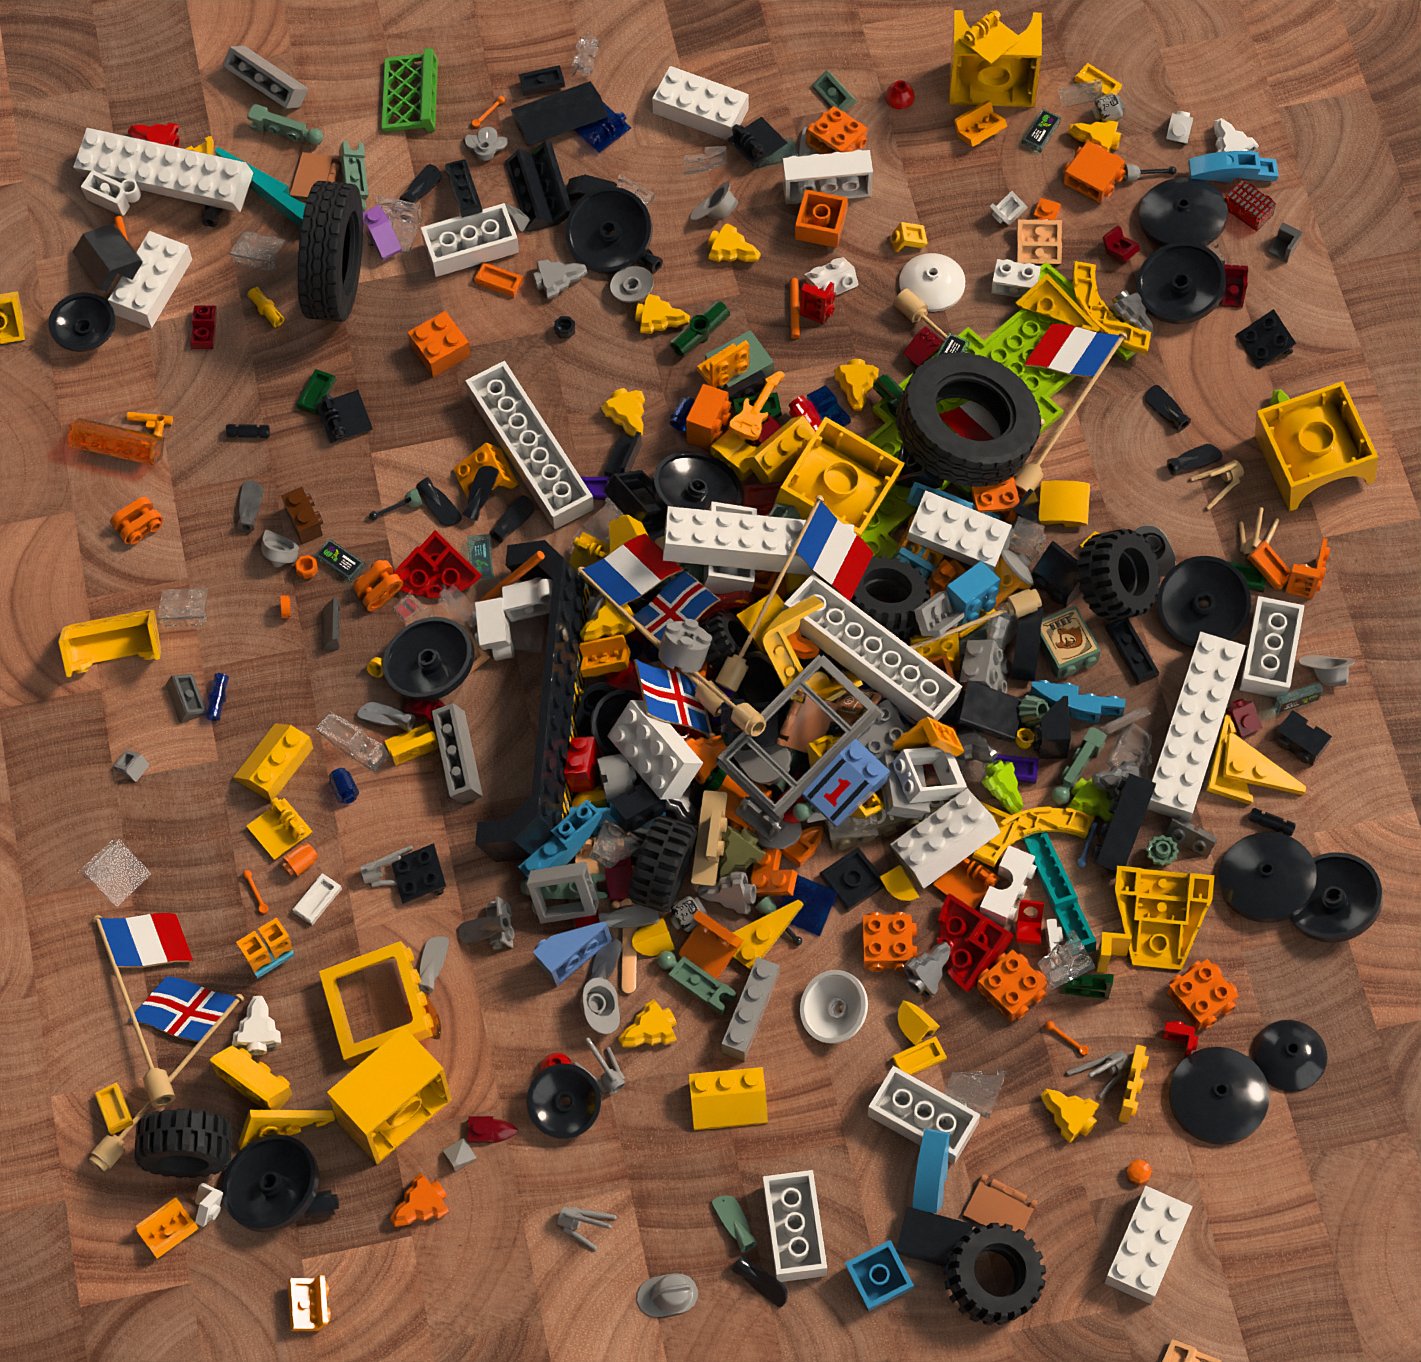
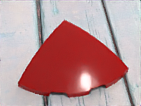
[392,530,483,598]
[937,893,1015,992]

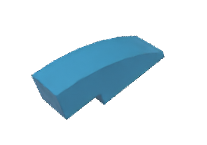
[913,1128,950,1214]

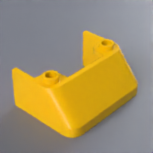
[761,595,863,703]
[59,610,161,677]

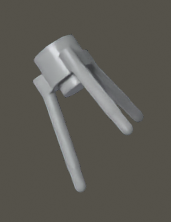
[360,845,413,887]
[573,1038,626,1095]
[1066,1050,1131,1099]
[558,1206,617,1251]

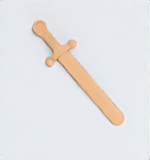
[611,865,638,994]

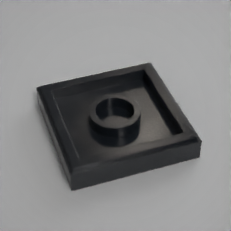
[819,847,885,912]

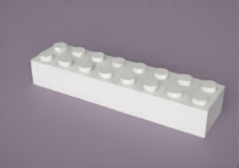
[73,128,253,212]
[465,361,594,530]
[663,506,854,576]
[782,574,962,722]
[1147,632,1246,823]

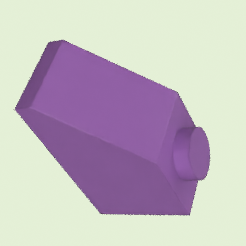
[363,205,402,260]

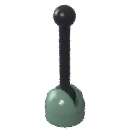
[369,488,423,520]
[755,896,802,946]

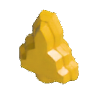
[1068,120,1121,152]
[708,223,761,262]
[636,294,690,334]
[834,359,879,411]
[600,388,645,438]
[580,598,635,642]
[618,999,677,1047]
[1040,1089,1100,1143]

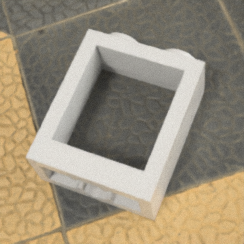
[892,747,967,803]

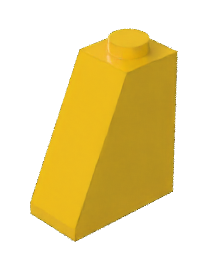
[609,515,648,554]

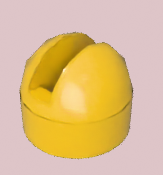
[367,657,384,678]
[1015,728,1035,749]

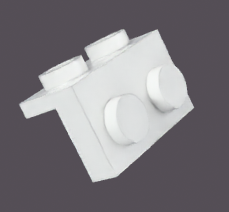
[804,257,858,295]

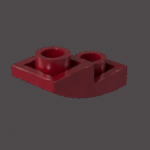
[190,305,217,349]

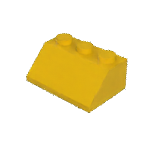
[0,291,25,344]
[744,416,815,495]
[233,723,313,802]
[210,1046,293,1110]
[689,1067,768,1131]

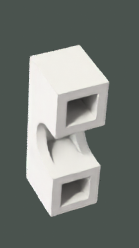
[979,845,1037,926]

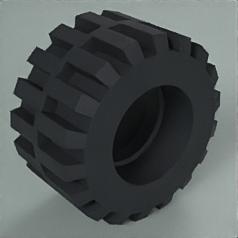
[698,609,752,673]

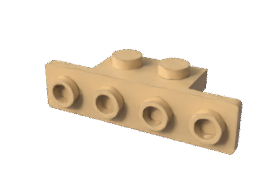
[691,790,728,887]

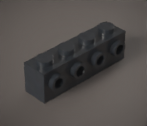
[1091,773,1156,871]

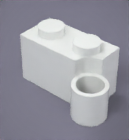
[81,170,141,216]
[502,577,553,622]
[473,597,515,661]

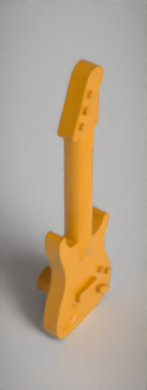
[729,371,785,441]

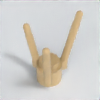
[1190,460,1244,510]
[1239,507,1279,561]

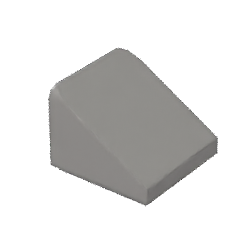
[113,749,149,782]

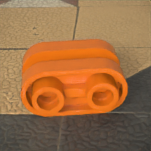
[110,497,163,544]
[353,560,403,611]

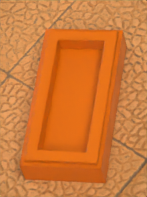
[474,262,523,298]
[1248,541,1291,591]

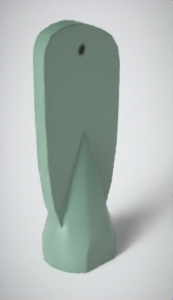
[712,1195,757,1253]

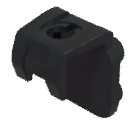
[721,699,779,751]

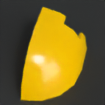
[570,785,607,808]
[880,865,919,901]
[632,918,675,956]
[898,1001,940,1045]

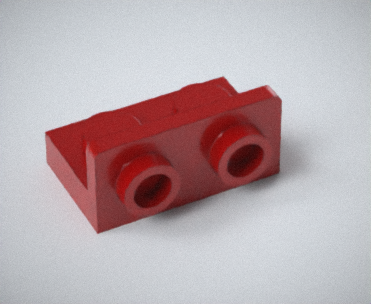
[799,282,836,324]

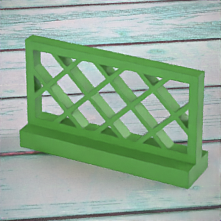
[382,48,438,132]

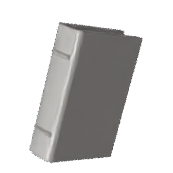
[878,751,931,820]

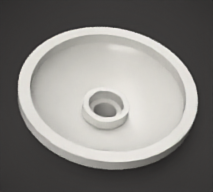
[899,253,965,312]
[800,970,868,1044]

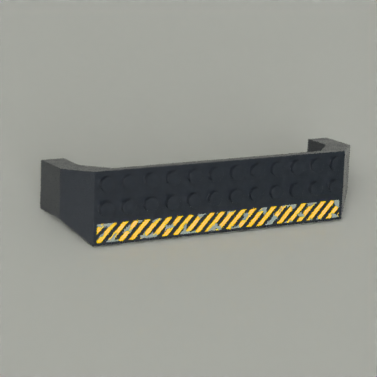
[475,540,593,862]

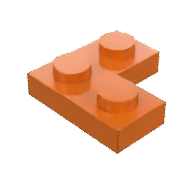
[750,848,798,897]

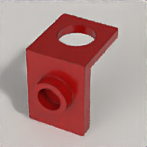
[1016,900,1044,945]

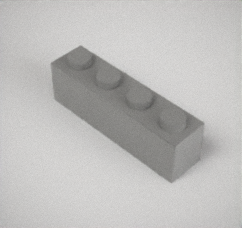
[222,46,309,109]
[432,703,483,804]
[722,957,780,1062]

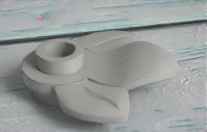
[465,127,508,161]

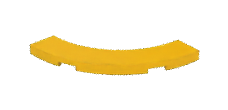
[1072,261,1151,355]
[972,806,1095,867]

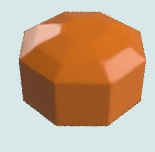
[295,555,318,579]
[1126,1159,1152,1186]

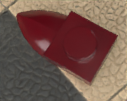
[468,1116,518,1143]

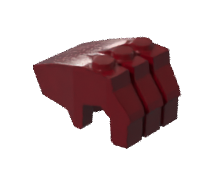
[1221,264,1248,308]
[903,326,946,367]

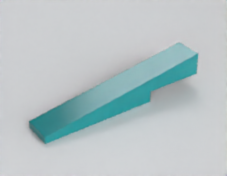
[215,147,305,228]
[1022,832,1097,958]

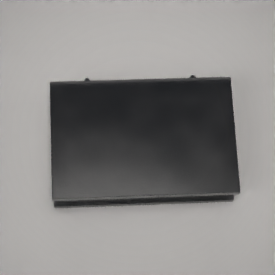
[953,680,1021,742]
[896,1207,974,1267]

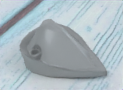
[261,529,299,568]

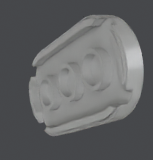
[733,737,792,786]

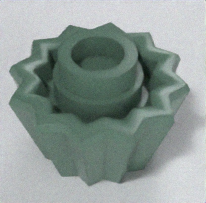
[1018,695,1049,728]
[1145,834,1179,867]

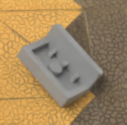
[914,591,965,638]

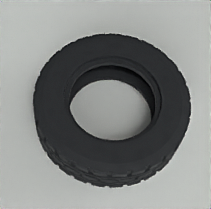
[298,181,363,322]
[896,352,1041,487]

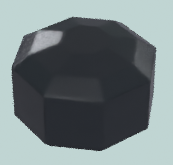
[554,316,575,338]

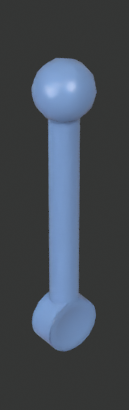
[1077,821,1097,867]

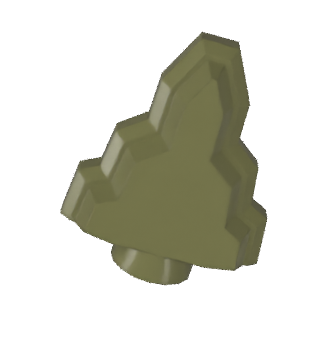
[717,825,766,880]

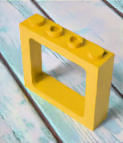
[319,941,434,1066]

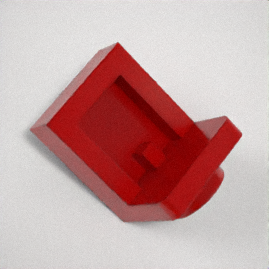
[1162,1021,1199,1057]

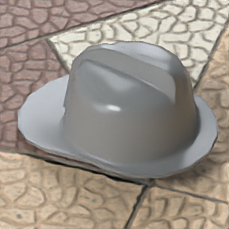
[691,181,739,220]
[1135,525,1176,577]
[1299,655,1355,686]
[580,977,620,1034]
[637,1273,698,1317]

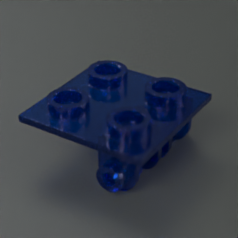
[575,102,631,153]
[779,874,838,936]

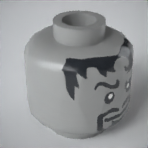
[1092,93,1126,123]
[670,896,707,932]

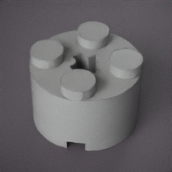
[658,619,712,673]
[597,753,637,804]

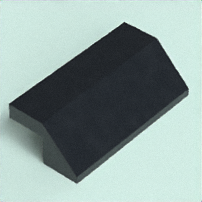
[511,81,608,147]
[505,141,572,232]
[73,223,143,292]

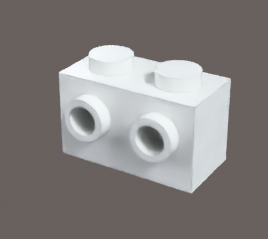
[991,259,1041,298]

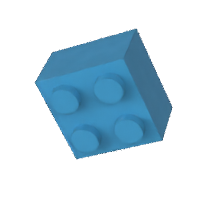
[946,561,1000,626]
[845,1240,914,1312]

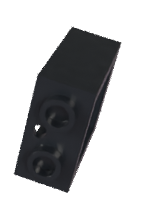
[603,470,667,527]

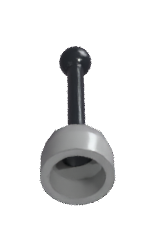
[1124,164,1177,182]

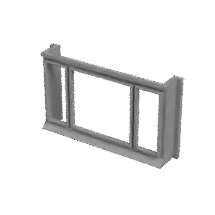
[716,655,885,822]

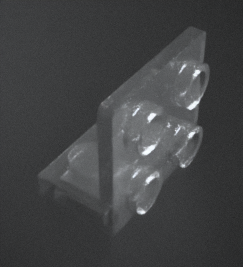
[368,195,422,254]
[79,839,151,906]

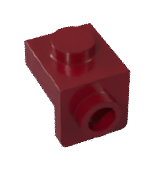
[1102,225,1140,263]
[404,699,445,725]
[1225,699,1263,737]

